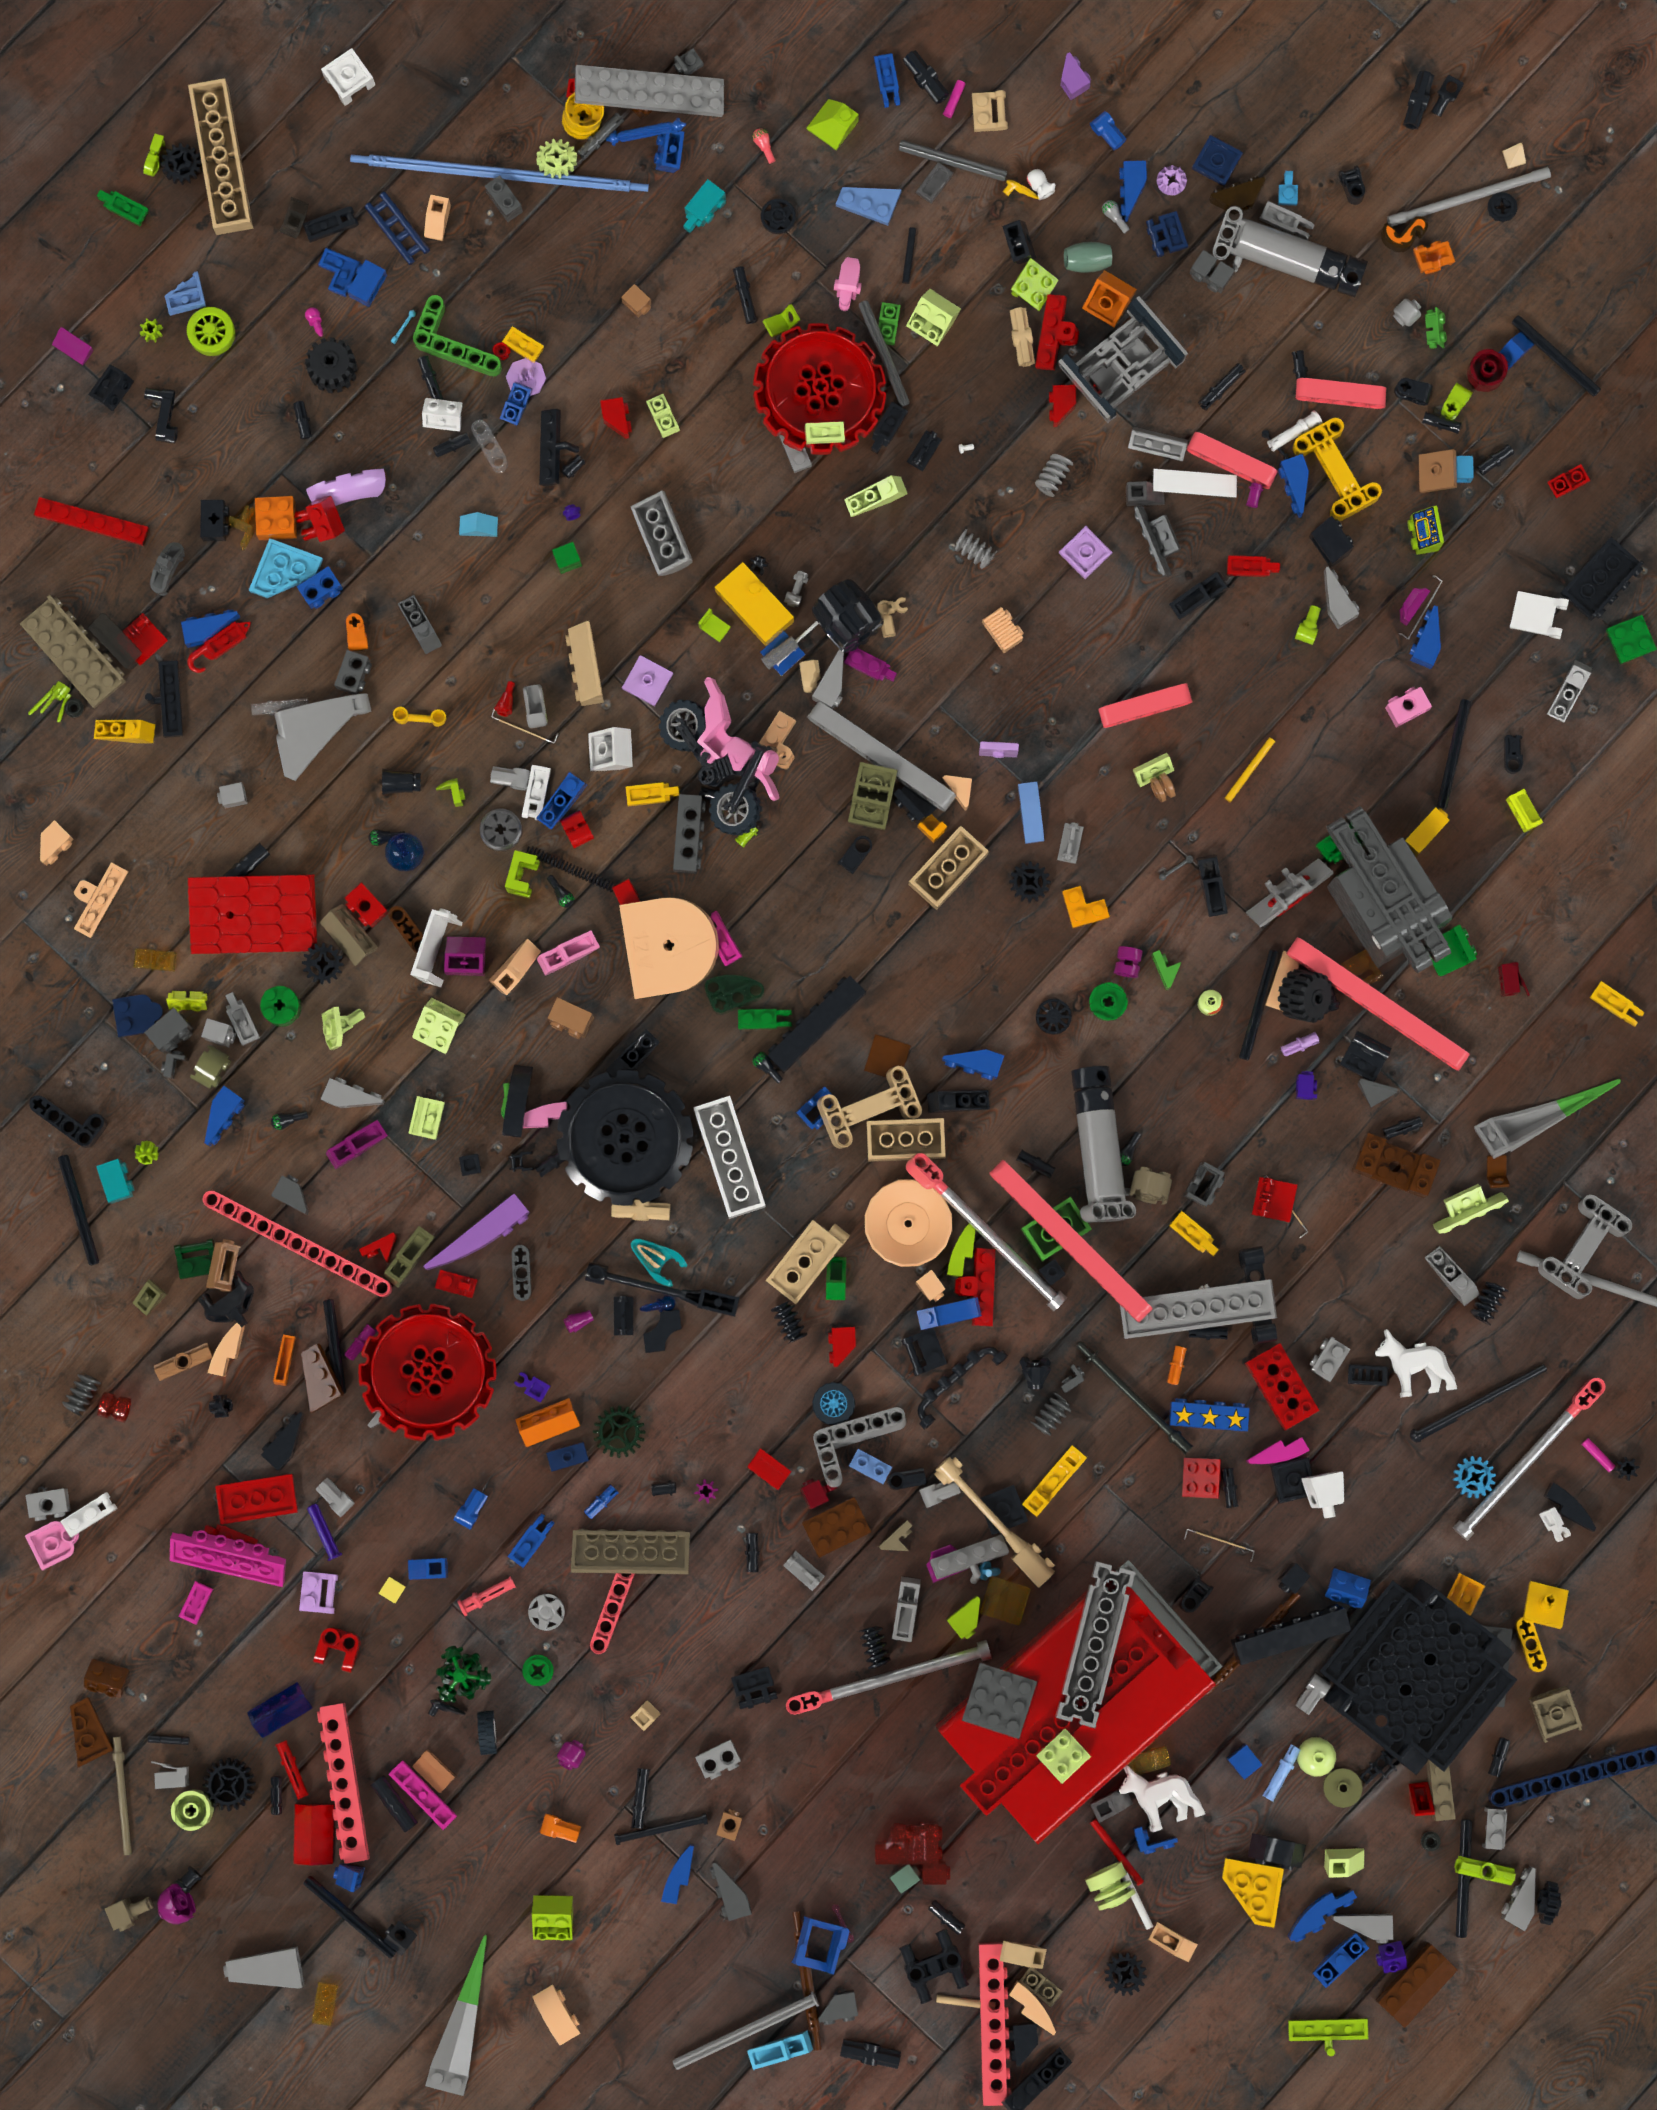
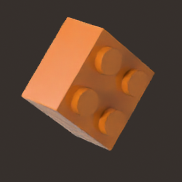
[255,496,297,540]

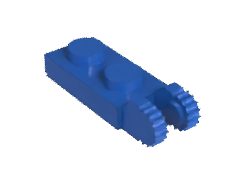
[874,53,900,108]
[508,1513,555,1568]

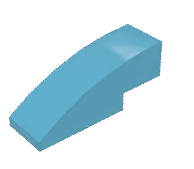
[747,2030,814,2070]

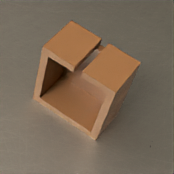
[548,997,594,1039]

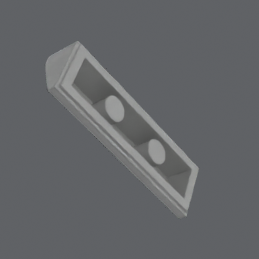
[1128,427,1188,461]

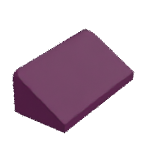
[52,327,94,365]

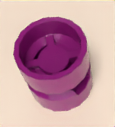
[1114,946,1143,978]

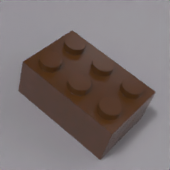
[802,1497,871,1558]

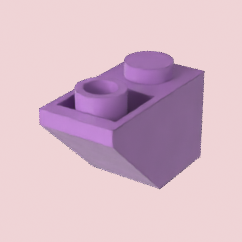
[1060,52,1091,100]

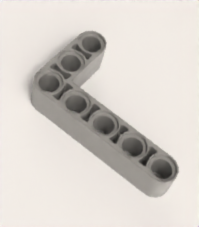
[813,1407,907,1487]

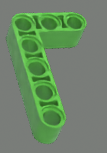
[413,295,502,377]

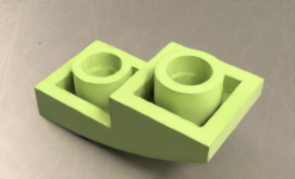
[646,394,680,438]

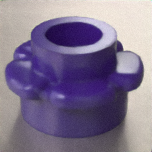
[563,504,581,521]

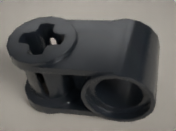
[1339,166,1366,205]
[1394,378,1433,406]
[1180,1575,1214,1613]

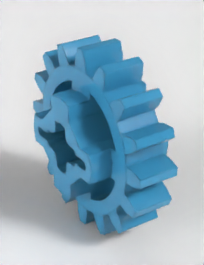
[1453,1456,1496,1498]

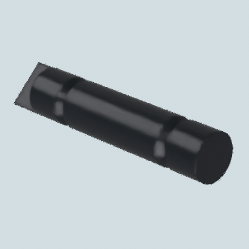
[148,1735,190,1745]

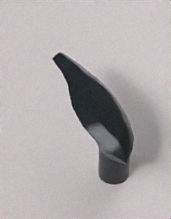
[428,1699,466,1717]

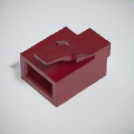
[1498,962,1530,997]

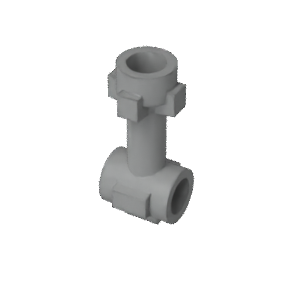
[784,571,808,607]

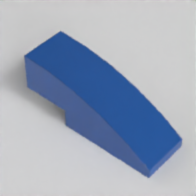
[661,1844,694,1904]

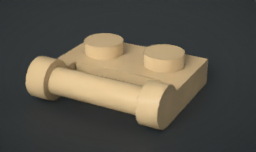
[972,90,1008,132]

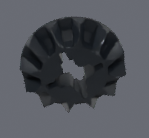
[1487,192,1517,223]

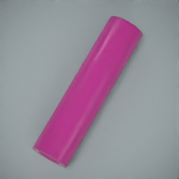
[943,80,966,118]
[1581,1438,1616,1472]

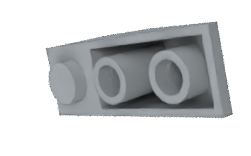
[1324,567,1359,629]
[1547,660,1592,722]
[321,1077,385,1108]
[1425,1246,1479,1306]
[1501,1866,1535,1931]

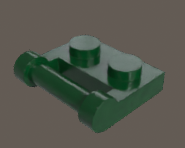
[174,1238,215,1280]

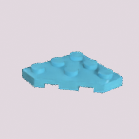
[249,538,323,598]

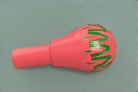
[752,128,776,164]

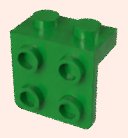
[1426,925,1477,977]

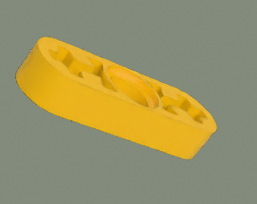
[1515,1617,1547,1672]

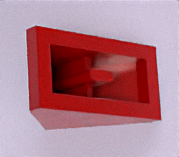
[1409,1782,1435,1816]

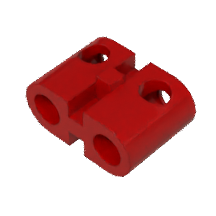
[560,810,594,849]

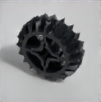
[202,1758,256,1811]

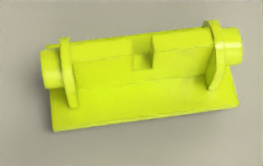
[166,991,207,1011]

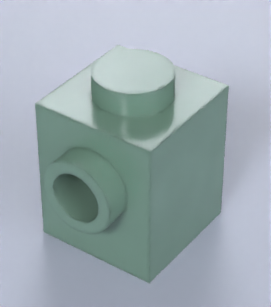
[890,1862,921,1894]

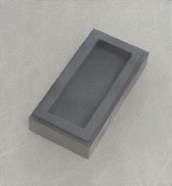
[916,162,953,204]

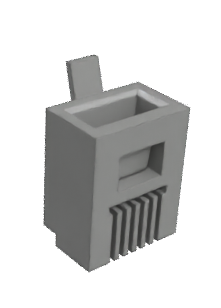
[151,1761,189,1789]

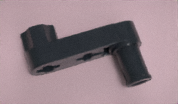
[144,387,178,444]

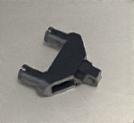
[198,1271,254,1328]

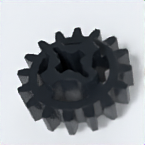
[161,143,202,185]
[1009,861,1051,904]
[302,943,344,985]
[1536,1881,1562,1925]
[1104,1952,1147,1996]

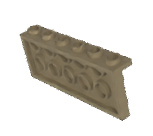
[20,595,126,709]
[571,1529,690,1574]

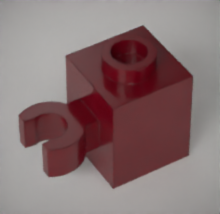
[800,1478,837,1510]

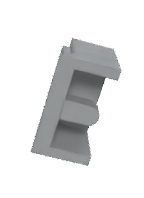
[1482,1807,1507,1850]

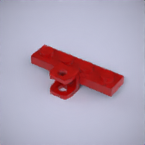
[1035,294,1080,370]
[955,1248,995,1327]

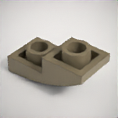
[1019,1968,1063,2007]

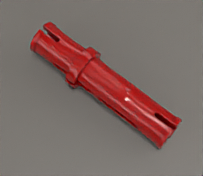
[275,1740,309,1800]

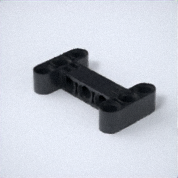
[1239,1246,1277,1345]

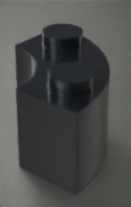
[1248,1833,1306,1870]

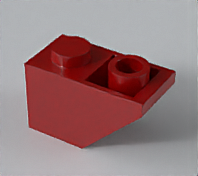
[1049,385,1076,427]
[600,397,632,439]
[828,1327,856,1367]

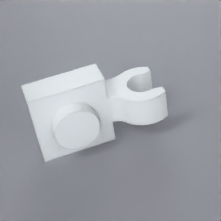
[1539,1507,1571,1542]

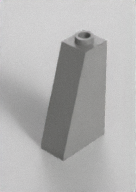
[223,1946,305,1988]

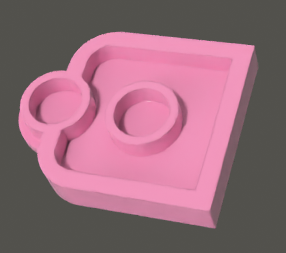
[25,1521,79,1571]

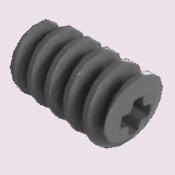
[62,1374,101,1417]
[1030,1393,1072,1436]

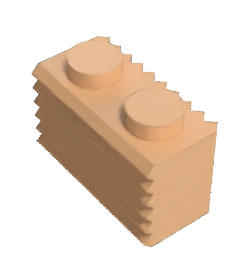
[982,607,1024,653]

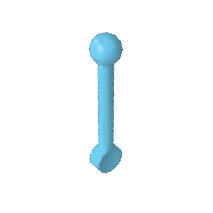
[391,310,416,344]

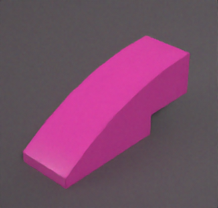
[1246,1437,1310,1464]

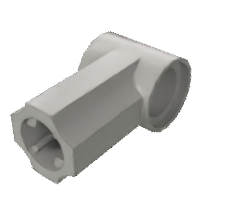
[490,766,530,791]
[316,1478,355,1517]
[919,1481,961,1508]
[1295,1673,1331,1715]

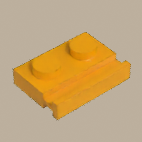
[1447,1573,1485,1616]

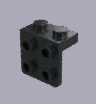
[893,786,937,824]

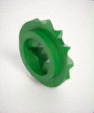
[522,1655,554,1686]

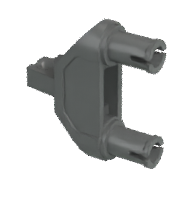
[150,542,185,596]

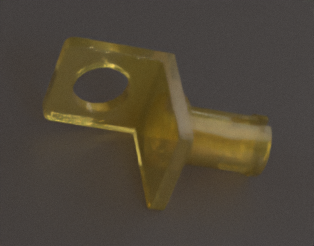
[228,505,255,551]

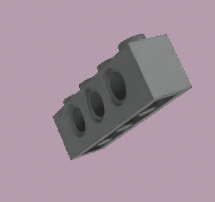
[673,794,706,874]

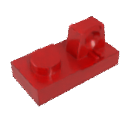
[435,1270,478,1298]

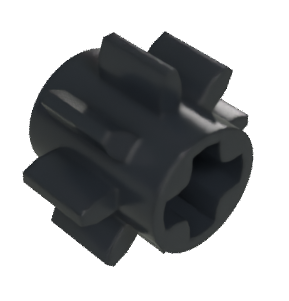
[209,1394,233,1418]
[1614,1457,1640,1481]

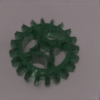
[593,1406,646,1458]

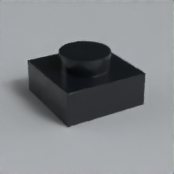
[459,1154,482,1176]

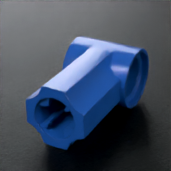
[1090,111,1126,150]
[453,1488,488,1530]

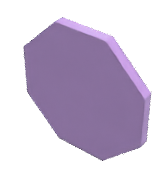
[506,358,546,396]

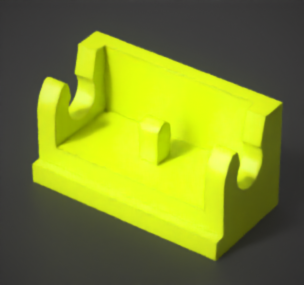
[1506,789,1543,833]

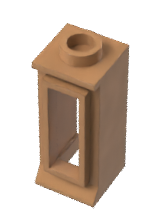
[206,1239,241,1292]

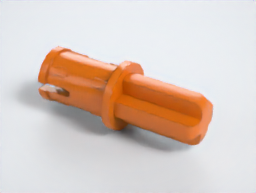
[1167,1346,1187,1385]

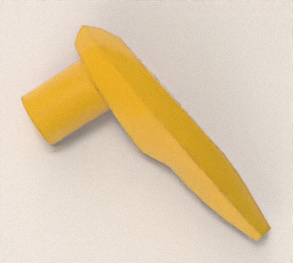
[1003,180,1038,199]

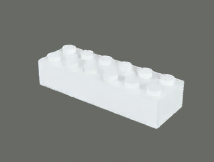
[693,1096,766,1219]

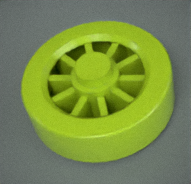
[187,307,235,356]

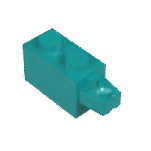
[683,179,726,233]

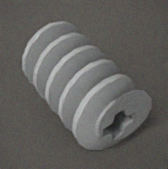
[1035,454,1073,497]
[955,529,997,569]

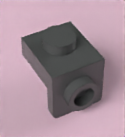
[161,1051,188,1079]

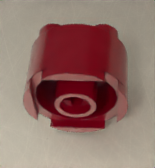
[1467,349,1508,392]

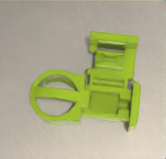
[143,134,165,177]

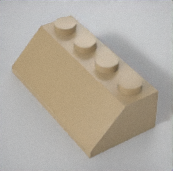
[565,621,604,706]

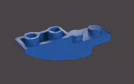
[1288,1889,1357,1942]

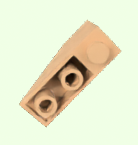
[489,938,541,995]

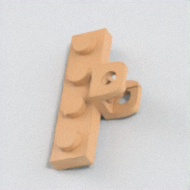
[741,711,796,777]
[74,862,129,938]

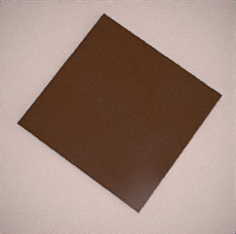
[864,1034,911,1080]

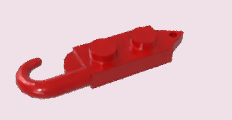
[187,621,251,673]

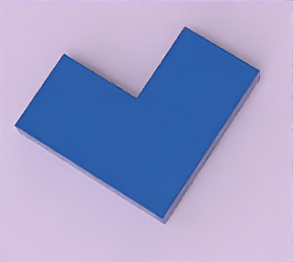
[318,248,361,297]

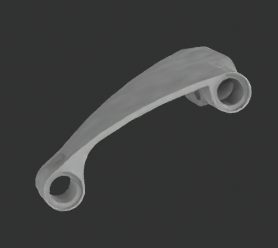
[274,693,371,781]

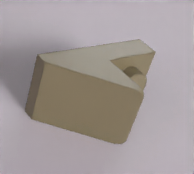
[879,1520,912,1551]

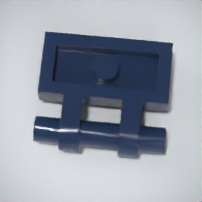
[1146,211,1188,257]

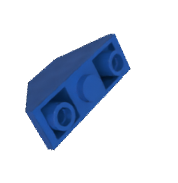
[1312,1933,1369,1988]

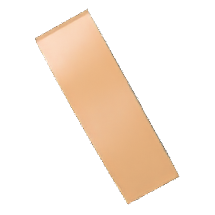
[1265,951,1299,1011]
[208,1323,245,1377]
[1009,1980,1056,2035]

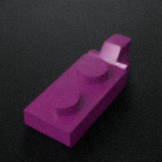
[844,649,897,682]

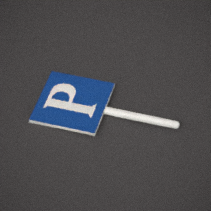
[760,621,819,676]

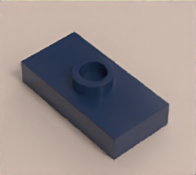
[546,1442,589,1472]

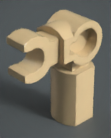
[877,597,908,638]

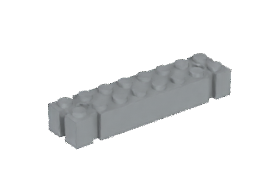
[1055,1561,1135,1728]

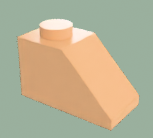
[916,1270,945,1302]
[1148,1922,1198,1962]

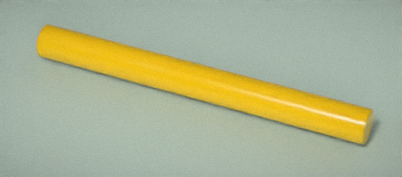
[1225,737,1275,802]

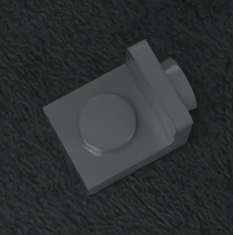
[673,49,704,76]
[1060,1364,1085,1394]

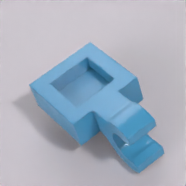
[1278,171,1298,206]

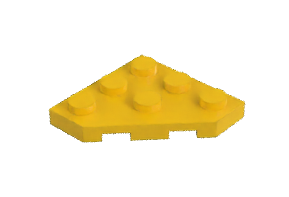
[1222,1858,1284,1928]

